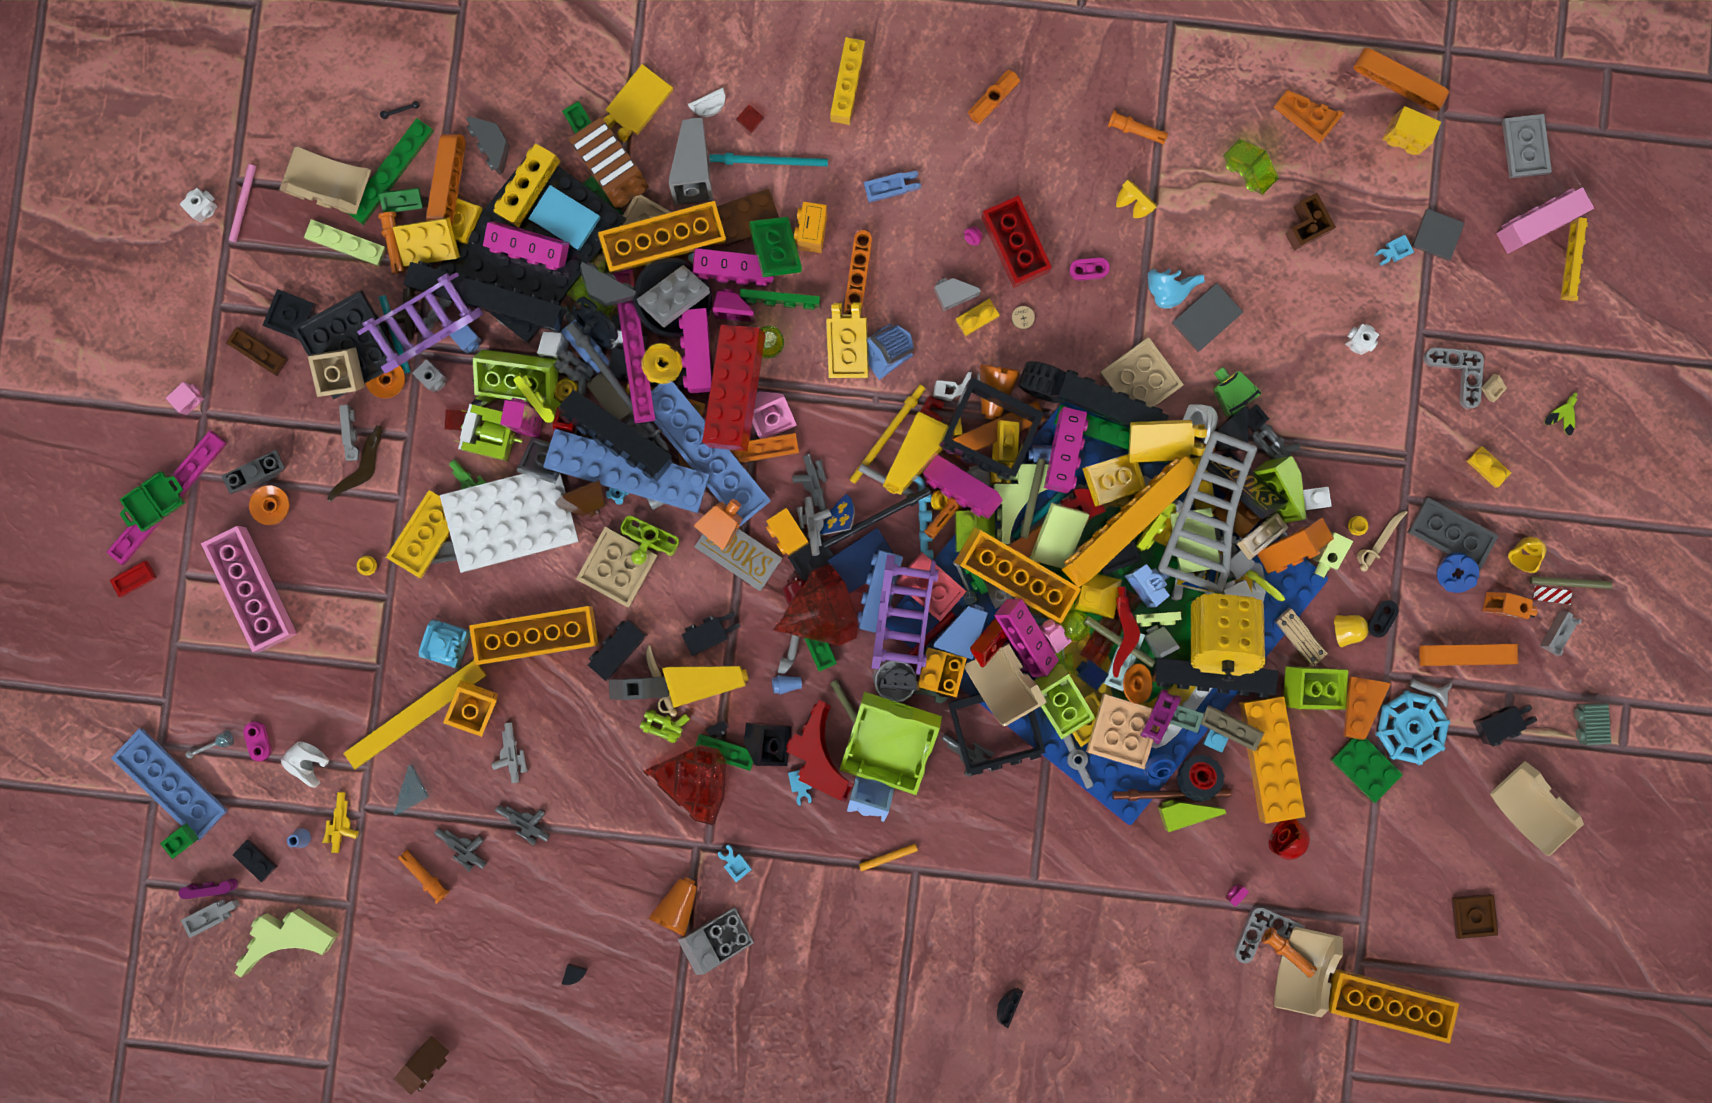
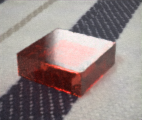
[736,104,764,133]
[445,410,467,431]

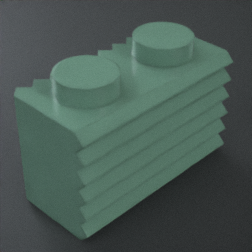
[1574,703,1611,745]

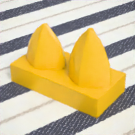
[1116,179,1158,218]
[955,298,1000,337]
[1466,446,1511,488]

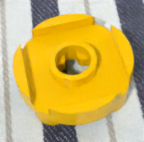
[641,343,683,384]

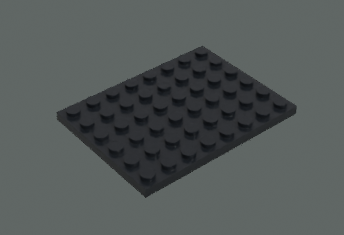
[439,157,627,344]

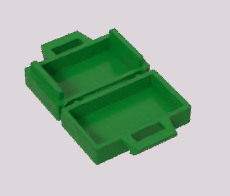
[119,471,185,532]

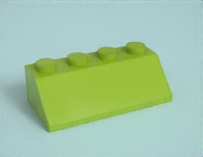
[473,349,558,405]

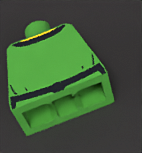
[1213,367,1262,417]

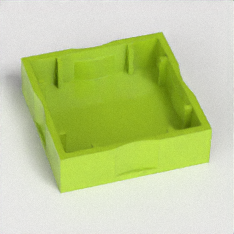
[839,692,942,795]

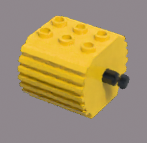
[1191,593,1265,682]

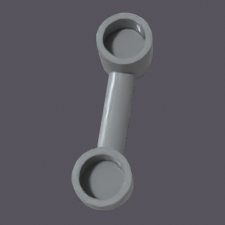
[778,618,800,674]

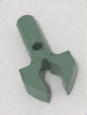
[913,687,949,703]

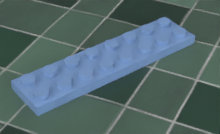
[651,382,771,526]
[543,429,710,513]

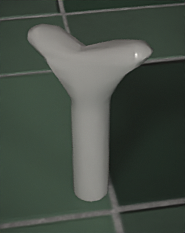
[1409,679,1452,708]

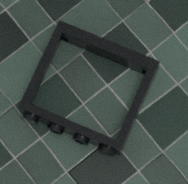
[938,377,1044,481]
[947,693,1046,776]

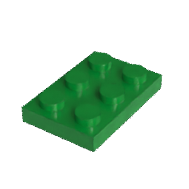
[749,217,802,277]
[1330,738,1403,803]

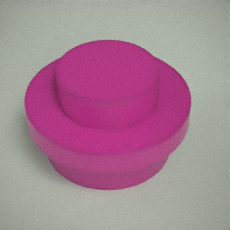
[964,226,983,245]

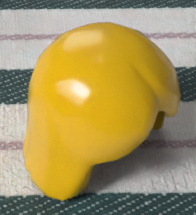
[1508,537,1547,573]
[1334,615,1368,647]

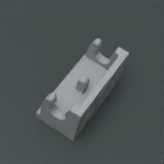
[1540,612,1582,656]

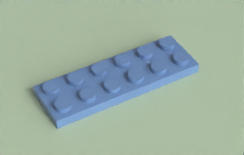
[111,728,228,841]

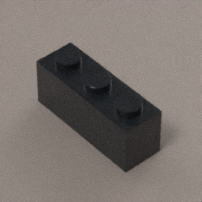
[588,620,648,681]

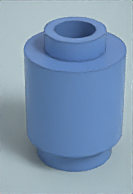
[1028,445,1052,464]

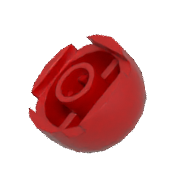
[1268,819,1310,860]

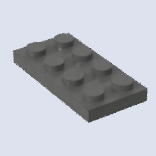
[1407,497,1498,571]

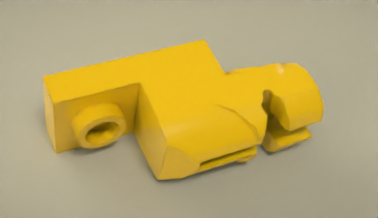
[990,420,1019,485]

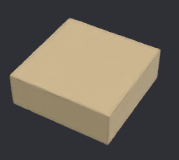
[1481,374,1507,402]

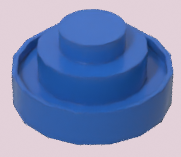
[1145,754,1176,780]

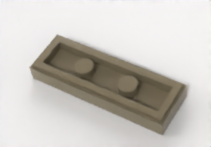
[586,372,633,423]
[1201,705,1265,751]

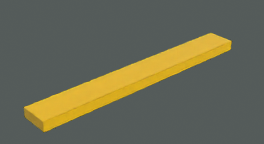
[343,660,487,770]

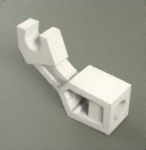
[933,372,980,401]

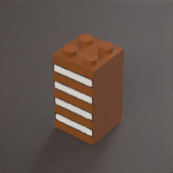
[568,117,649,209]

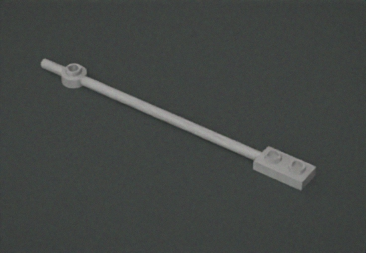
[983,579,1094,789]

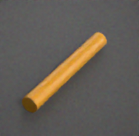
[859,844,918,872]

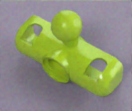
[621,516,679,565]

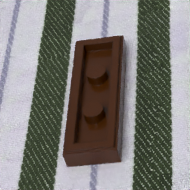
[226,327,288,376]

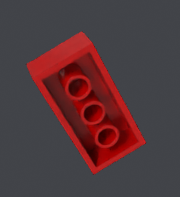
[981,195,1052,289]

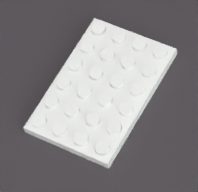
[440,474,579,573]

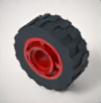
[1177,755,1225,802]

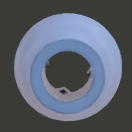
[772,675,802,695]
[287,828,311,848]

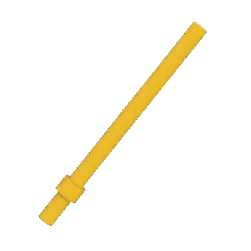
[849,384,926,484]

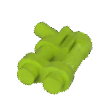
[640,709,690,743]

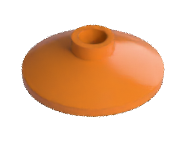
[365,365,405,399]
[249,485,290,525]
[1123,664,1152,704]

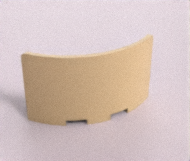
[279,147,371,214]
[964,642,1047,727]
[1490,761,1584,856]
[1274,927,1343,1018]

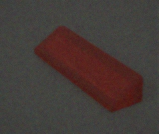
[1080,589,1141,667]

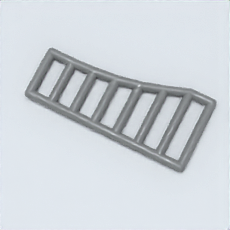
[1158,431,1257,593]

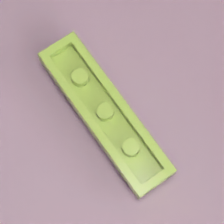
[304,219,387,267]

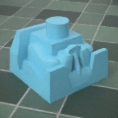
[419,619,470,669]

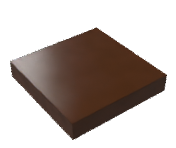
[1451,894,1498,939]

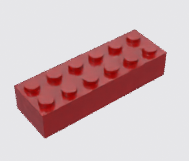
[702,325,766,452]

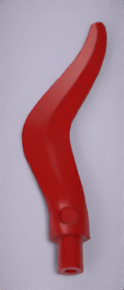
[1113,587,1140,678]

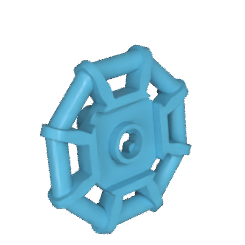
[1375,690,1451,765]

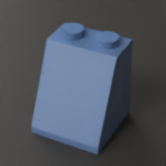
[932,604,988,659]

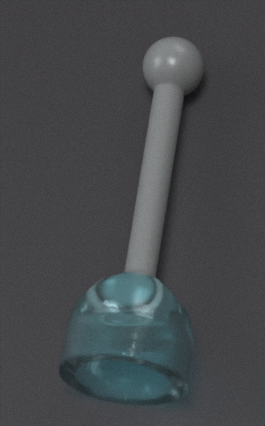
[953,559,980,607]
[186,730,234,759]

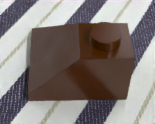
[555,480,605,517]

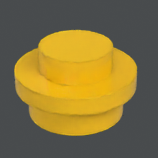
[931,490,948,510]
[1348,516,1368,536]
[357,556,377,576]

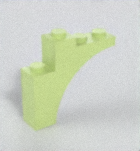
[993,464,1048,545]
[235,909,339,977]

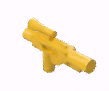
[322,792,359,853]

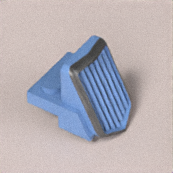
[867,323,914,380]

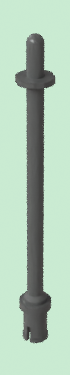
[566,321,669,452]

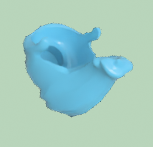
[1148,269,1205,309]

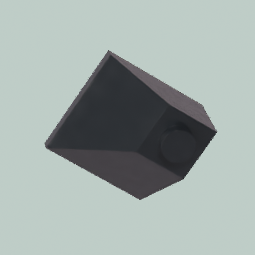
[1215,407,1248,451]
[744,722,791,766]

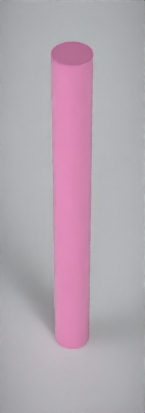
[229,164,256,243]

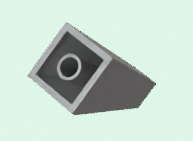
[669,118,714,205]

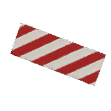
[1533,586,1572,605]

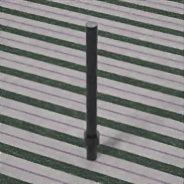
[822,487,931,549]

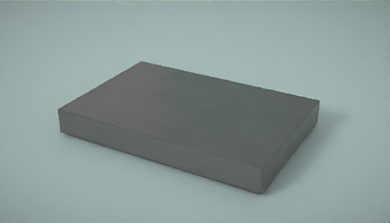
[1172,283,1243,352]

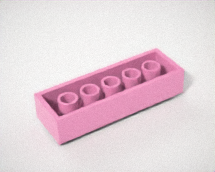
[201,526,297,652]

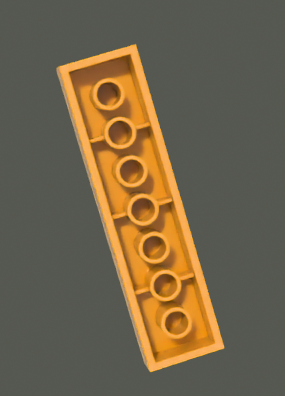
[1061,456,1197,587]

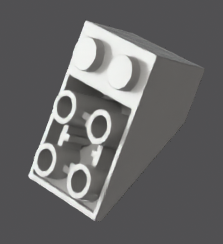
[678,907,754,975]

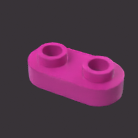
[1069,258,1110,281]
[243,721,272,761]

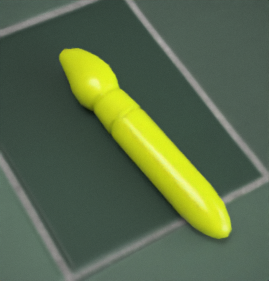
[1246,569,1285,601]

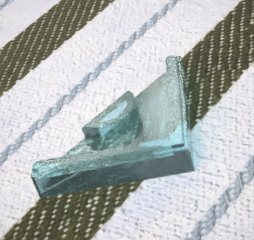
[394,765,429,815]

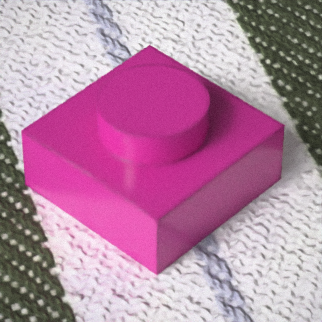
[1226,884,1249,907]

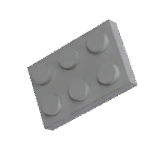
[1502,114,1552,179]
[637,265,710,327]

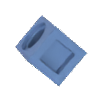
[450,324,482,354]

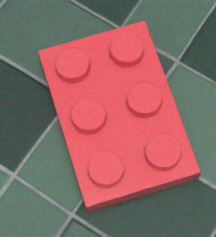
[895,552,967,622]

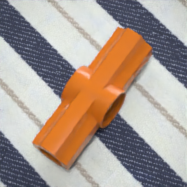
[967,69,1021,125]

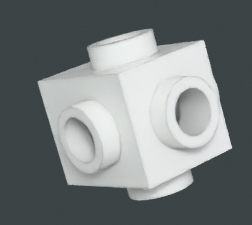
[180,188,218,223]
[1345,324,1379,355]

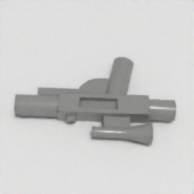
[796,497,832,556]
[491,722,528,783]

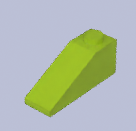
[1158,799,1226,832]

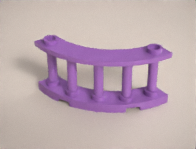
[357,272,483,374]
[871,554,939,675]

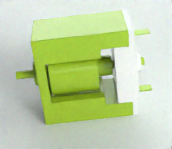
[454,404,523,462]

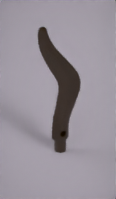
[327,425,384,502]

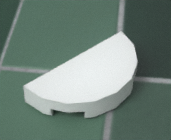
[688,88,726,117]

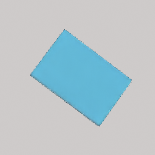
[528,185,601,251]

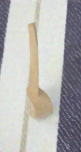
[1357,511,1407,572]
[647,645,677,717]

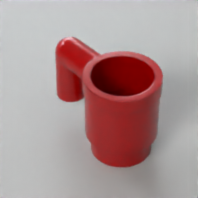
[920,396,944,422]

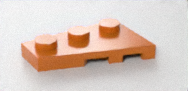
[1274,90,1344,144]
[1343,676,1391,740]

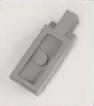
[339,405,360,461]
[181,899,240,938]

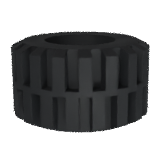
[1018,361,1065,403]

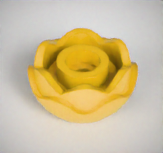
[554,378,578,402]

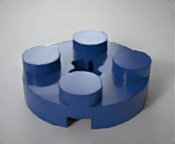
[1436,552,1479,593]

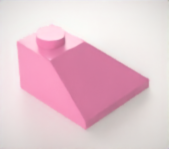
[752,391,797,439]

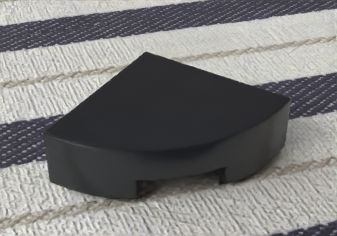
[562,963,588,985]

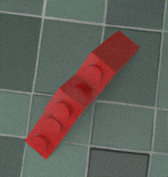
[786,700,854,803]

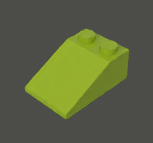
[1253,456,1306,523]
[1034,663,1095,740]
[1284,666,1348,710]

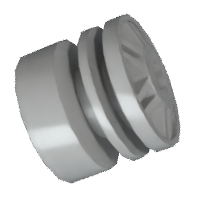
[873,660,917,702]

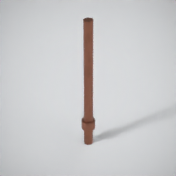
[1112,789,1232,801]

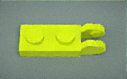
[513,373,555,422]
[1135,503,1177,551]

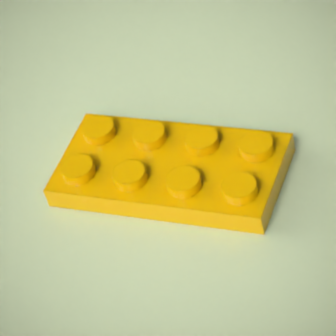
[385,490,450,579]

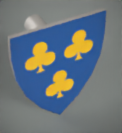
[820,494,855,536]

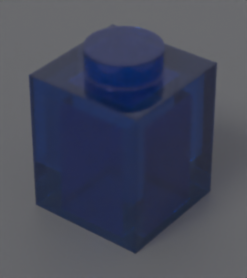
[1075,660,1109,691]

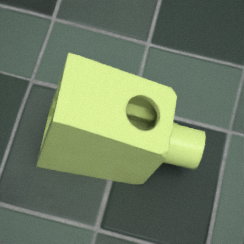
[1313,532,1353,578]

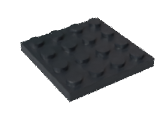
[292,290,399,400]

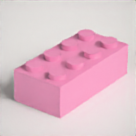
[1496,187,1594,254]

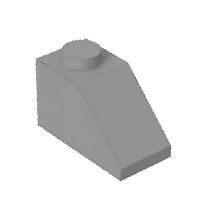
[934,278,981,312]
[1144,625,1179,658]

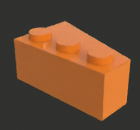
[1257,518,1334,574]

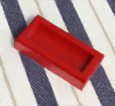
[110,561,156,597]

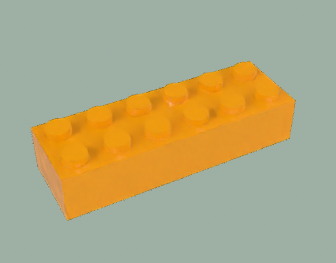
[598,201,726,274]
[954,527,1081,624]
[469,606,599,665]
[1239,696,1306,824]
[1328,969,1459,1044]

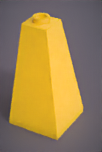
[883,412,947,495]
[662,666,749,708]

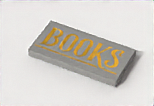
[694,529,783,591]

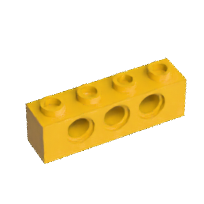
[830,37,865,125]
[494,143,560,228]

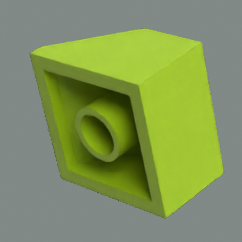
[955,511,995,552]

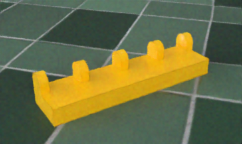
[1560,217,1588,301]

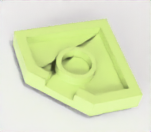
[1133,612,1181,627]

